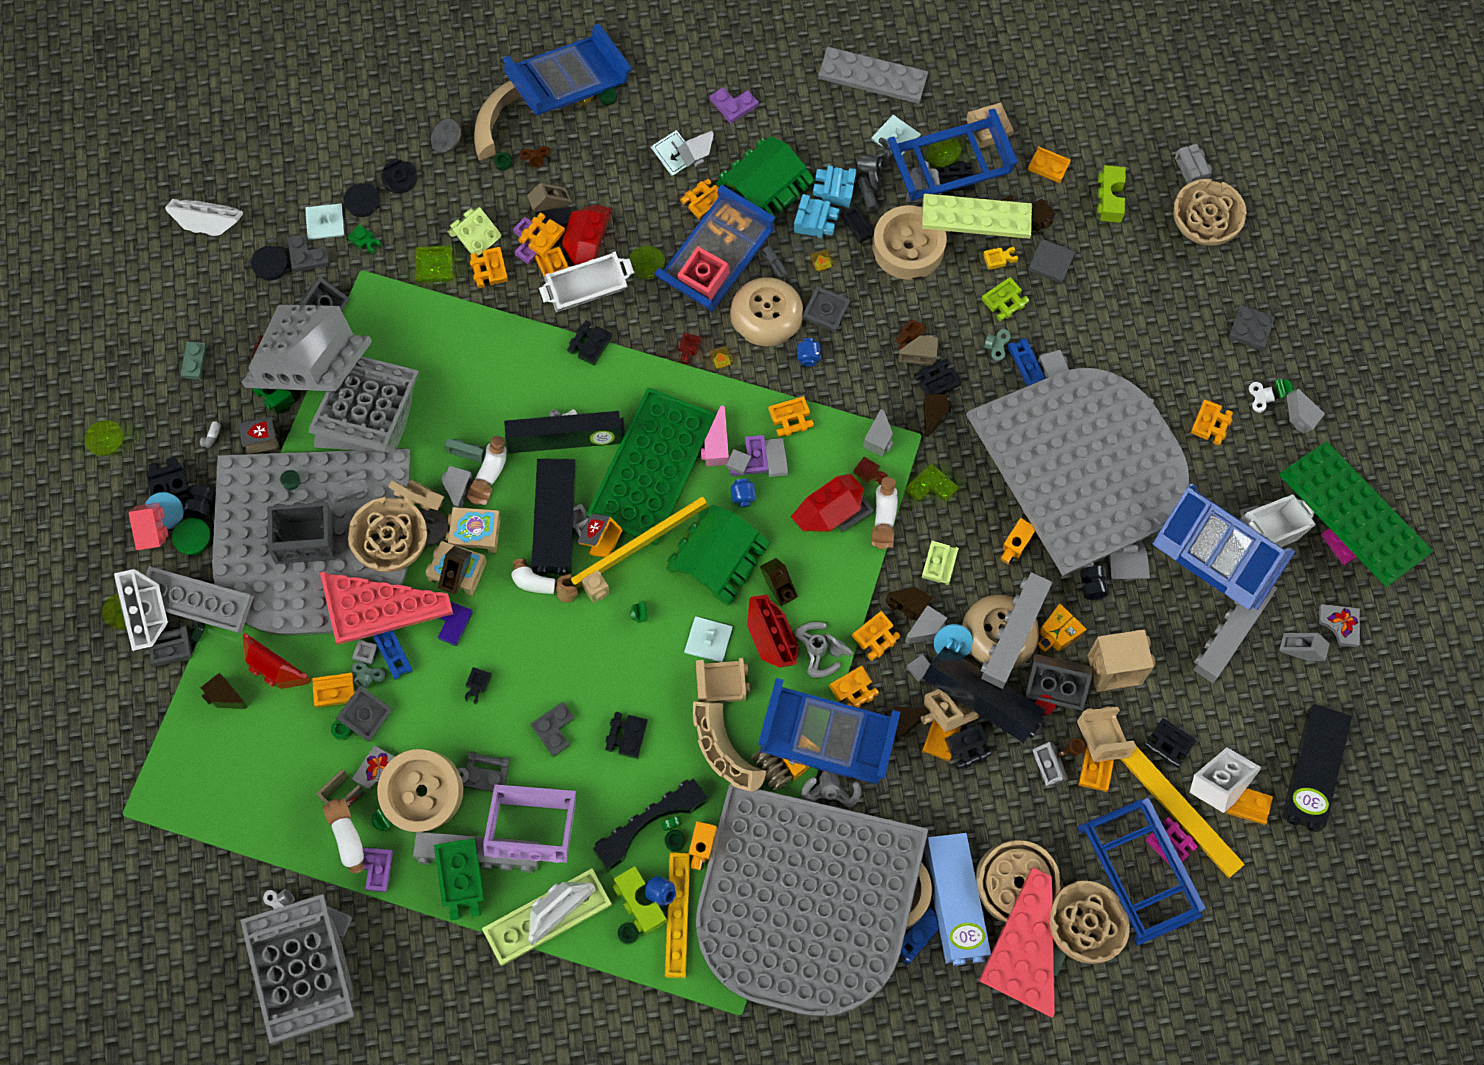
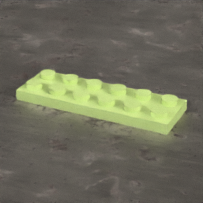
[922,194,1032,239]
[482,869,612,966]

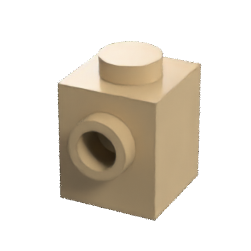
[581,571,609,603]

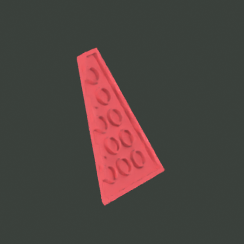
[320,572,453,645]
[978,867,1054,1018]

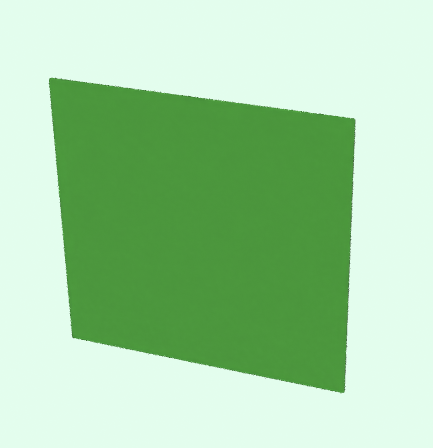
[123,270,921,1016]

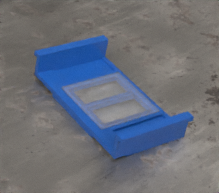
[503,24,632,116]
[1153,483,1295,610]
[758,678,901,784]

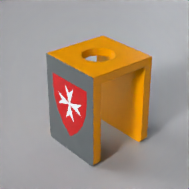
[577,514,623,558]

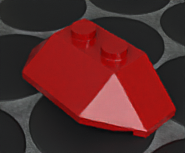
[562,204,612,266]
[791,474,863,532]
[747,594,799,668]
[242,633,311,689]

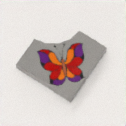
[1319,604,1360,647]
[352,745,394,790]

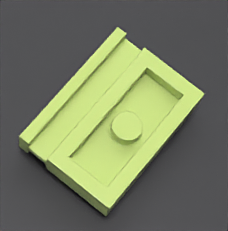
[921,541,959,585]

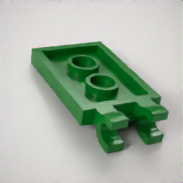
[434,838,485,921]

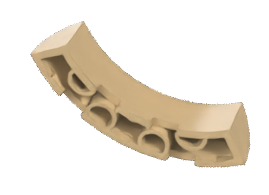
[474,80,522,161]
[693,701,766,792]

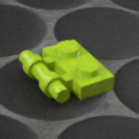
[981,277,1029,321]

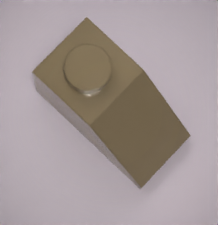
[527,183,572,211]
[898,335,938,365]

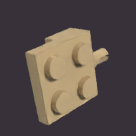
[963,103,1014,148]
[389,479,444,511]
[921,689,979,732]

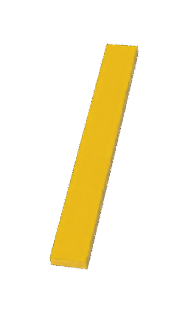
[571,497,708,588]
[1120,746,1245,878]

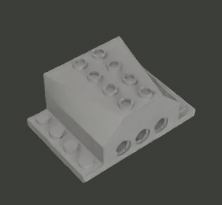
[242,305,372,391]
[309,356,419,453]
[240,894,355,1045]

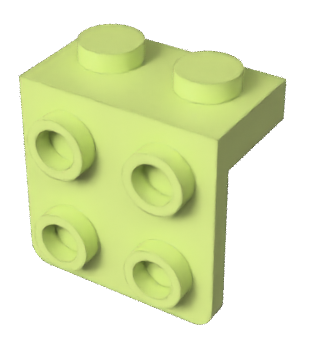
[447,207,501,256]

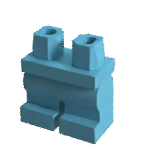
[812,166,856,208]
[794,194,839,238]

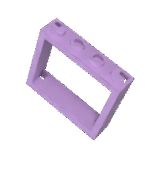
[483,784,576,863]

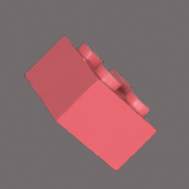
[678,246,730,300]
[129,502,168,550]

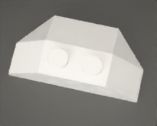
[166,199,243,236]
[114,569,168,651]
[528,882,596,946]

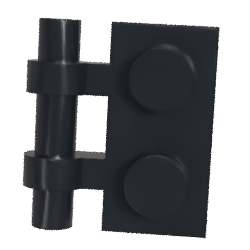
[935,161,975,191]
[567,320,613,366]
[913,359,962,395]
[605,712,648,759]
[1144,718,1197,768]
[944,724,991,770]

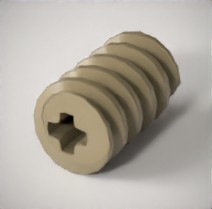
[752,749,793,792]

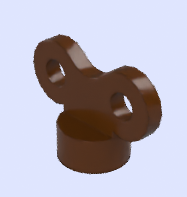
[519,146,550,168]
[1057,738,1087,758]

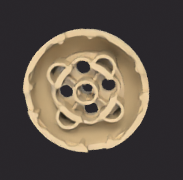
[1173,179,1247,246]
[730,277,804,346]
[348,497,427,572]
[962,594,1040,669]
[1050,881,1130,964]

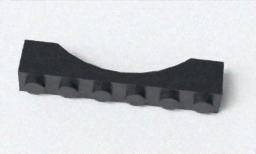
[593,778,708,872]

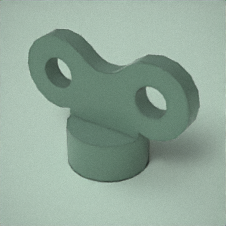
[984,329,1011,361]
[352,662,385,689]

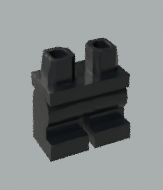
[146,457,190,501]

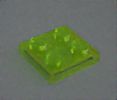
[416,246,453,283]

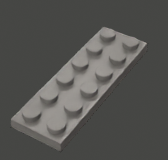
[818,47,928,104]
[146,566,254,634]

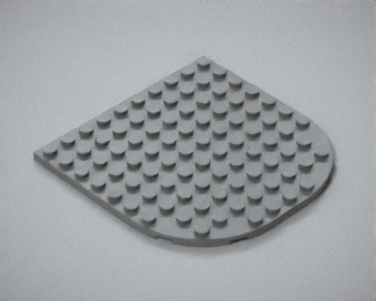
[966,368,1189,576]
[212,449,410,636]
[696,783,928,1017]

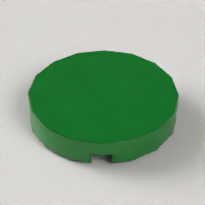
[172,518,212,556]

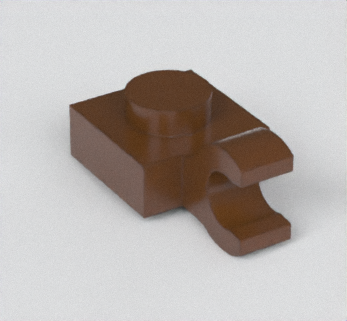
[895,319,927,350]

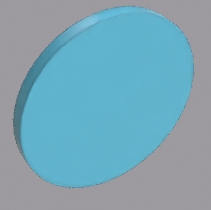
[145,492,184,529]
[934,624,973,658]

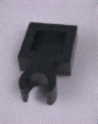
[465,667,492,705]

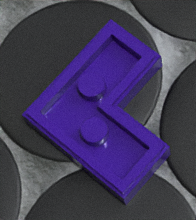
[438,601,473,646]

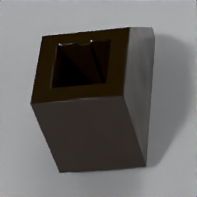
[760,558,798,606]
[885,587,932,621]

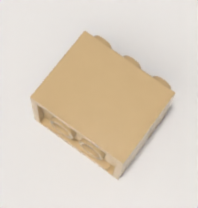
[1087,630,1155,692]

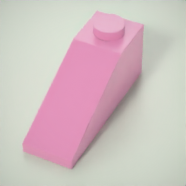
[701,406,729,466]

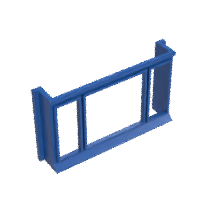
[887,108,1018,201]
[1077,797,1206,946]

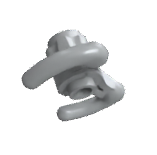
[795,622,840,678]
[801,771,861,807]

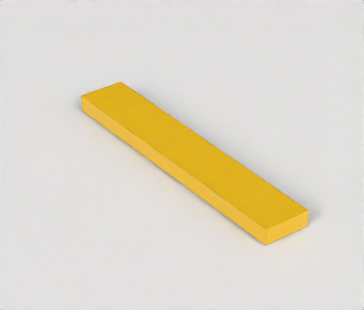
[665,853,690,978]

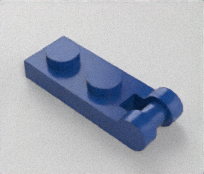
[1007,338,1045,386]
[373,630,413,680]
[900,908,939,965]

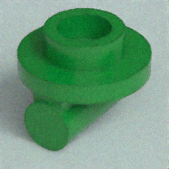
[1275,379,1293,399]
[630,601,648,623]
[372,808,394,831]

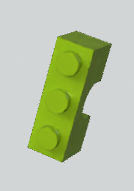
[1097,165,1126,223]
[612,866,667,936]

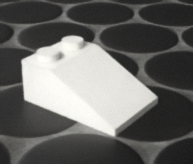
[1190,747,1261,813]

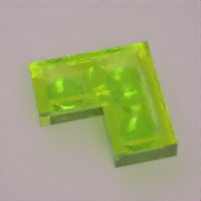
[905,463,959,503]

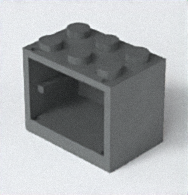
[268,501,335,564]

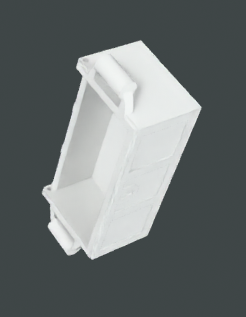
[539,252,634,313]
[1233,494,1316,549]

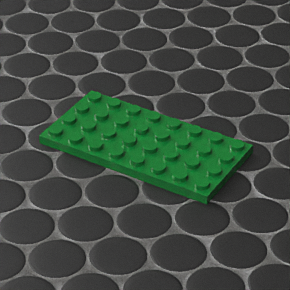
[586,387,717,546]
[1279,441,1433,588]

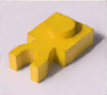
[983,247,1018,270]

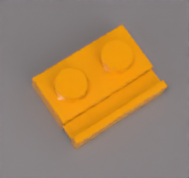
[1028,146,1071,183]
[535,247,568,277]
[312,673,355,708]
[922,720,962,761]
[1078,747,1114,792]
[1226,788,1273,825]

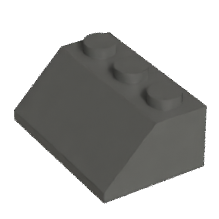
[298,277,350,311]
[1025,654,1092,711]

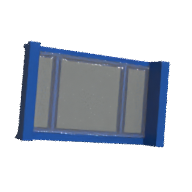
[654,184,775,313]

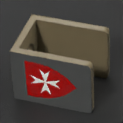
[239,417,280,455]
[316,769,365,808]

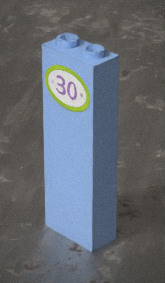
[924,833,991,966]

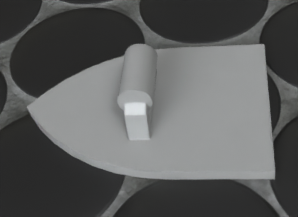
[1109,540,1150,580]

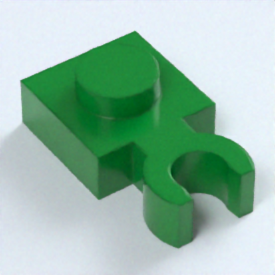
[348,224,382,254]

